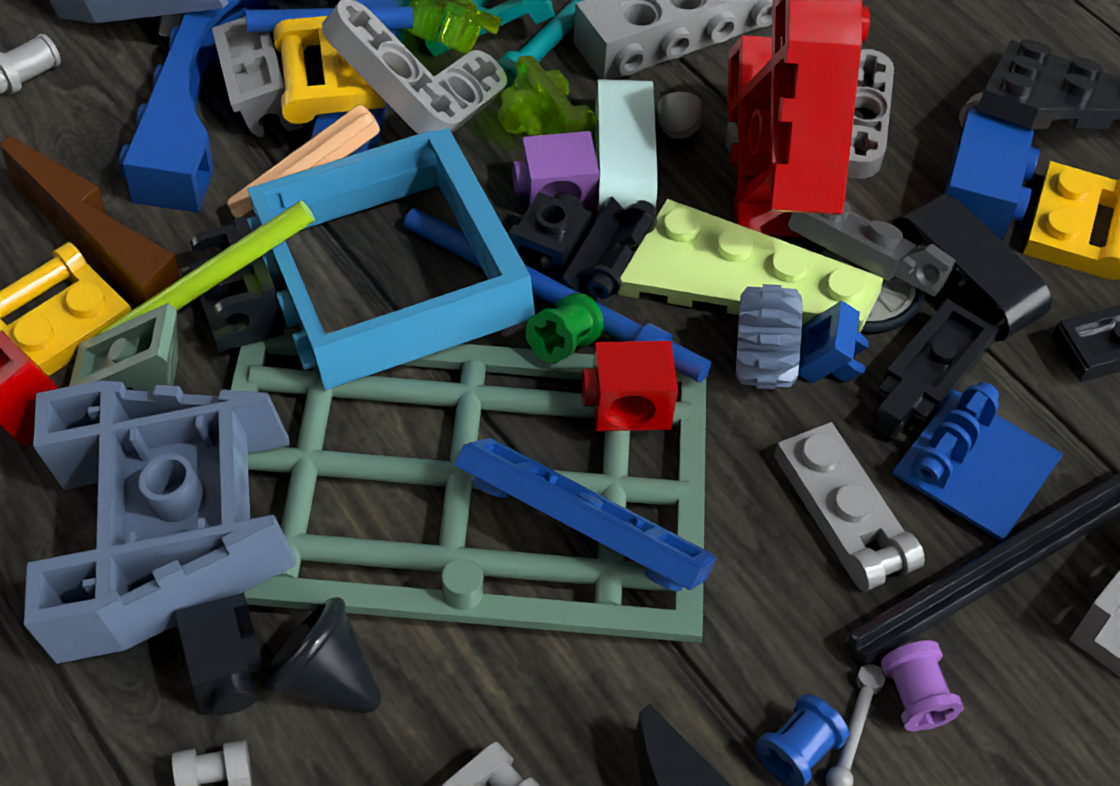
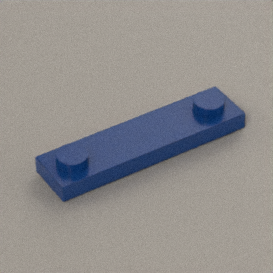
[455,438,717,591]

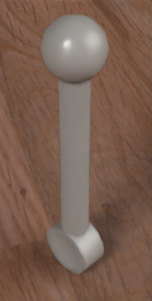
[825,664,886,786]

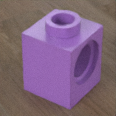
[512,131,600,212]

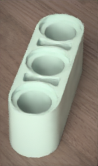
[595,79,657,213]

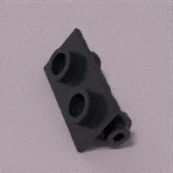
[560,196,657,308]

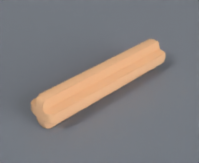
[227,105,380,219]

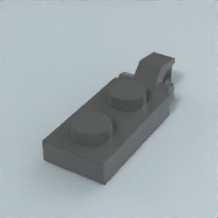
[788,201,956,296]

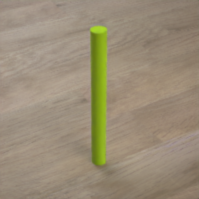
[98,200,315,335]

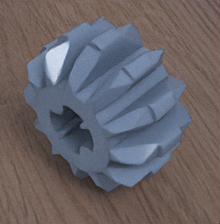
[736,284,803,389]

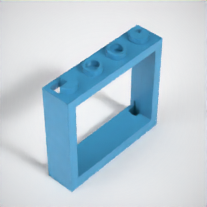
[247,127,535,390]

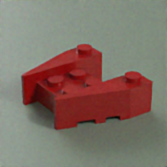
[727,0,870,239]

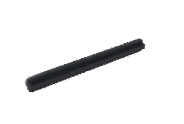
[844,472,1120,666]

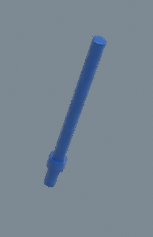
[404,208,711,383]

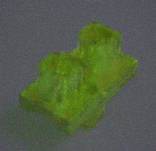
[403,0,502,54]
[498,55,597,136]

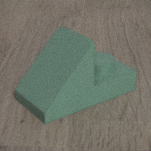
[69,303,178,392]

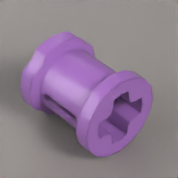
[880,640,964,732]

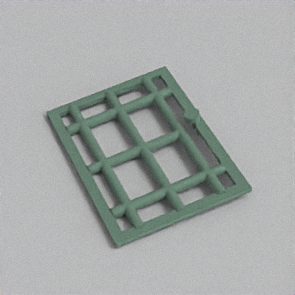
[231,328,709,643]

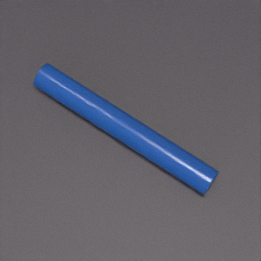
[245,6,413,33]

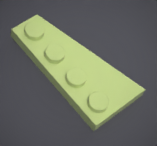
[618,199,884,333]

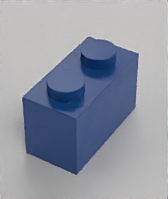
[944,107,1040,241]

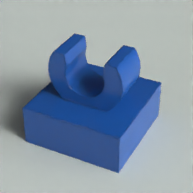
[798,300,869,384]

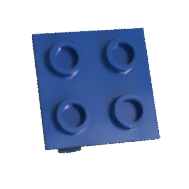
[892,382,1063,542]

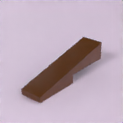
[0,136,180,307]

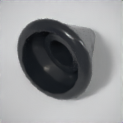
[260,597,381,713]

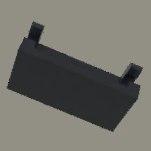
[189,216,284,352]

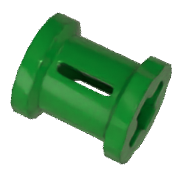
[525,293,604,364]

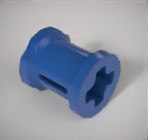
[755,694,850,786]

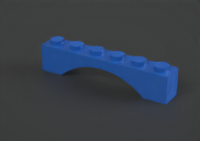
[119,0,273,213]

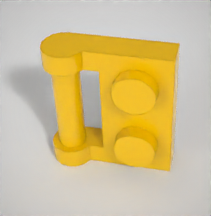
[273,16,386,124]
[1023,161,1120,281]
[0,242,132,376]

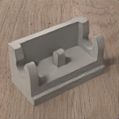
[212,17,303,137]

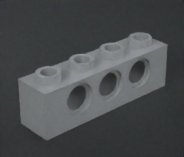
[573,0,773,80]

